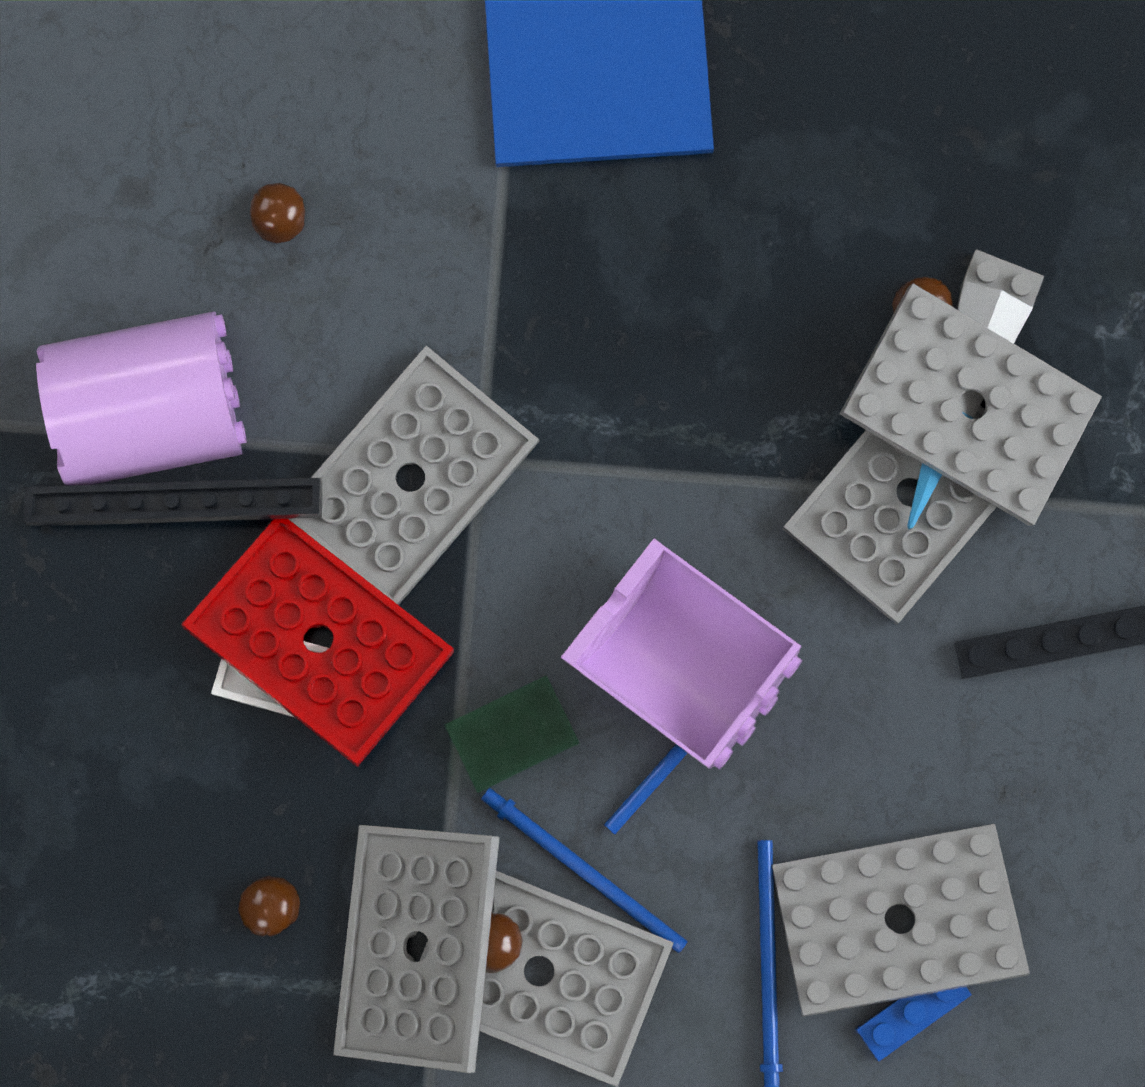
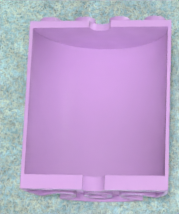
[36,311,247,486]
[561,539,802,770]

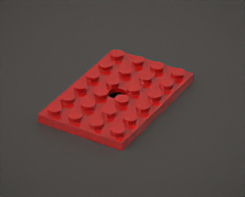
[182,519,454,767]

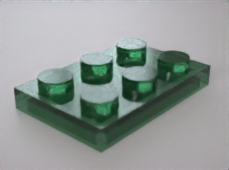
[445,675,579,793]

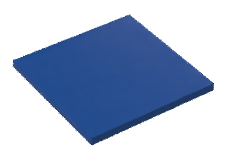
[485,0,714,167]

